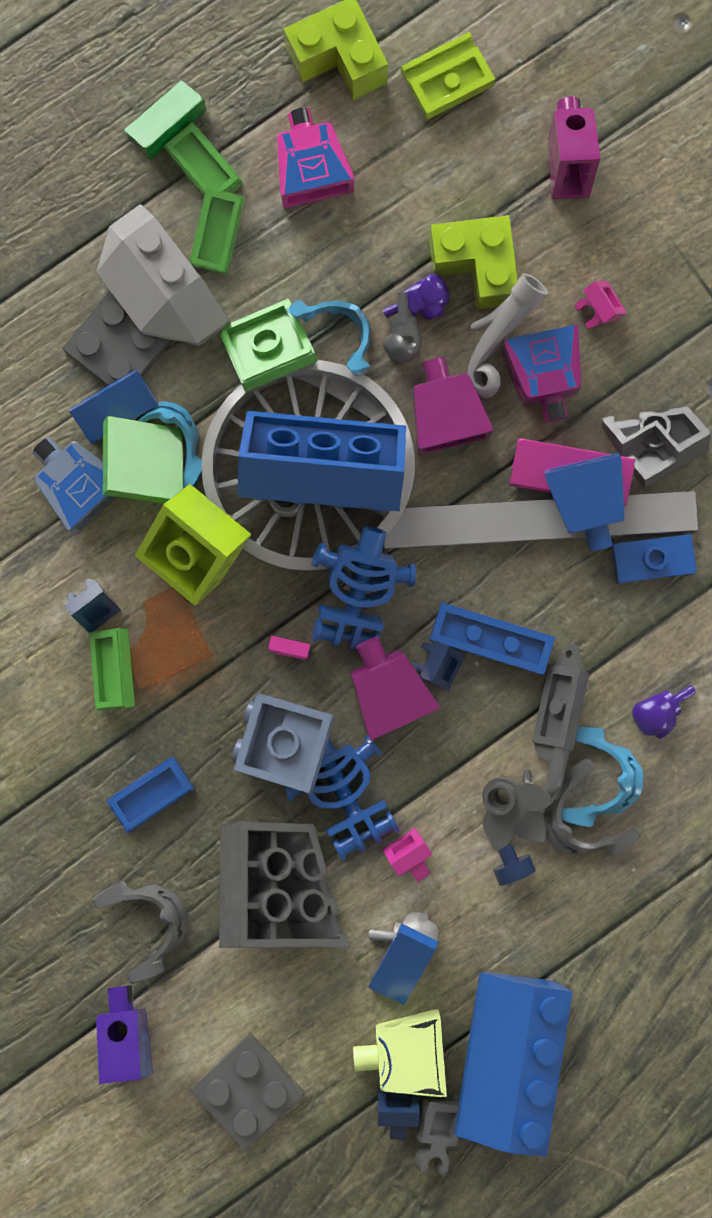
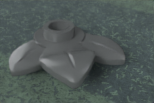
[482,777,553,850]

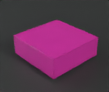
[268,636,311,661]

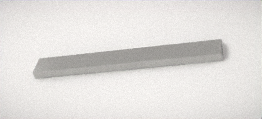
[383,491,698,550]

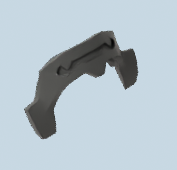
[544,759,641,857]
[93,881,188,984]

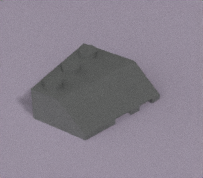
[219,822,349,948]

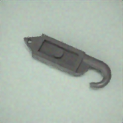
[522,643,589,798]

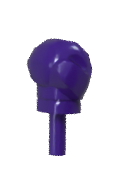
[383,274,450,320]
[632,685,697,739]

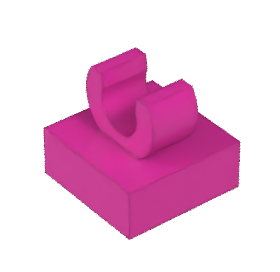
[575,280,627,328]
[383,827,433,882]

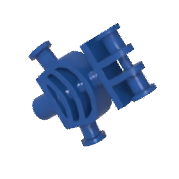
[311,526,416,651]
[285,735,400,861]

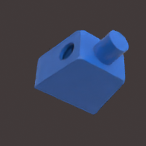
[544,452,624,551]

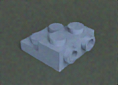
[232,693,335,794]

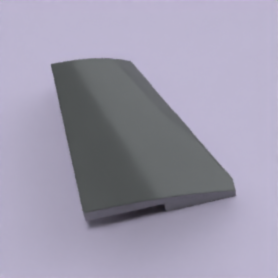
[602,407,712,488]

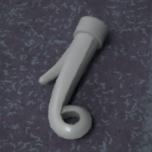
[467,273,548,399]

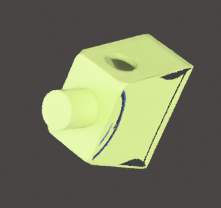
[353,1009,447,1097]

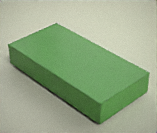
[163,122,243,197]
[189,187,246,275]
[89,628,135,711]

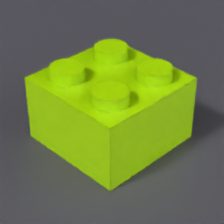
[135,484,251,606]

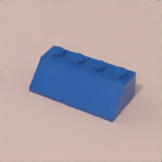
[237,411,406,512]
[454,972,573,1157]

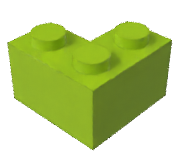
[284,0,388,100]
[429,215,518,310]

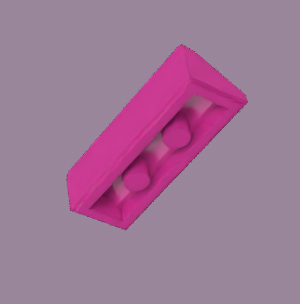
[509,439,635,506]

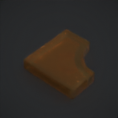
[130,588,213,690]

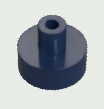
[493,845,536,886]

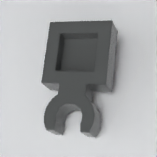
[414,1097,459,1175]

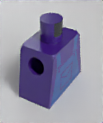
[96,985,153,1084]

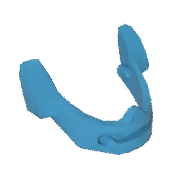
[286,300,371,375]
[135,402,202,488]
[561,726,643,827]

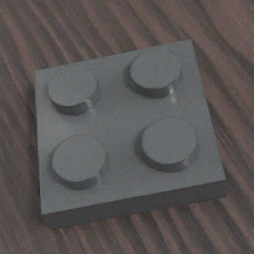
[62,290,173,386]
[190,1031,304,1151]

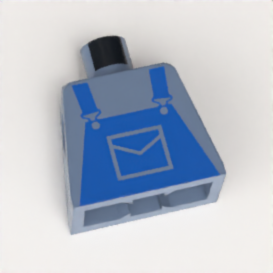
[32,437,117,535]

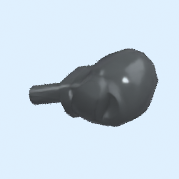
[383,292,422,362]

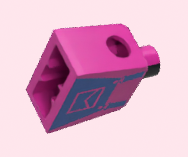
[277,108,354,209]

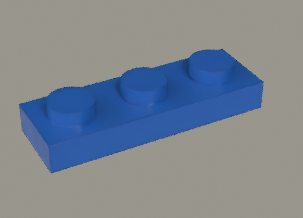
[429,602,555,675]

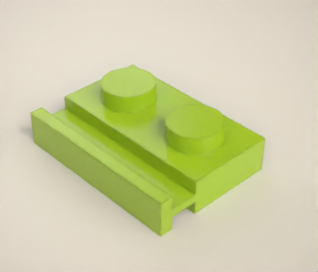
[401,32,495,120]

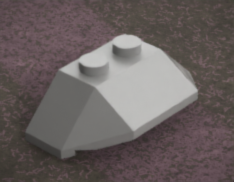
[96,204,230,346]

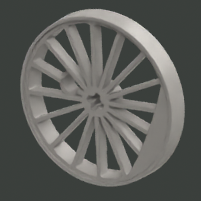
[202,360,415,571]

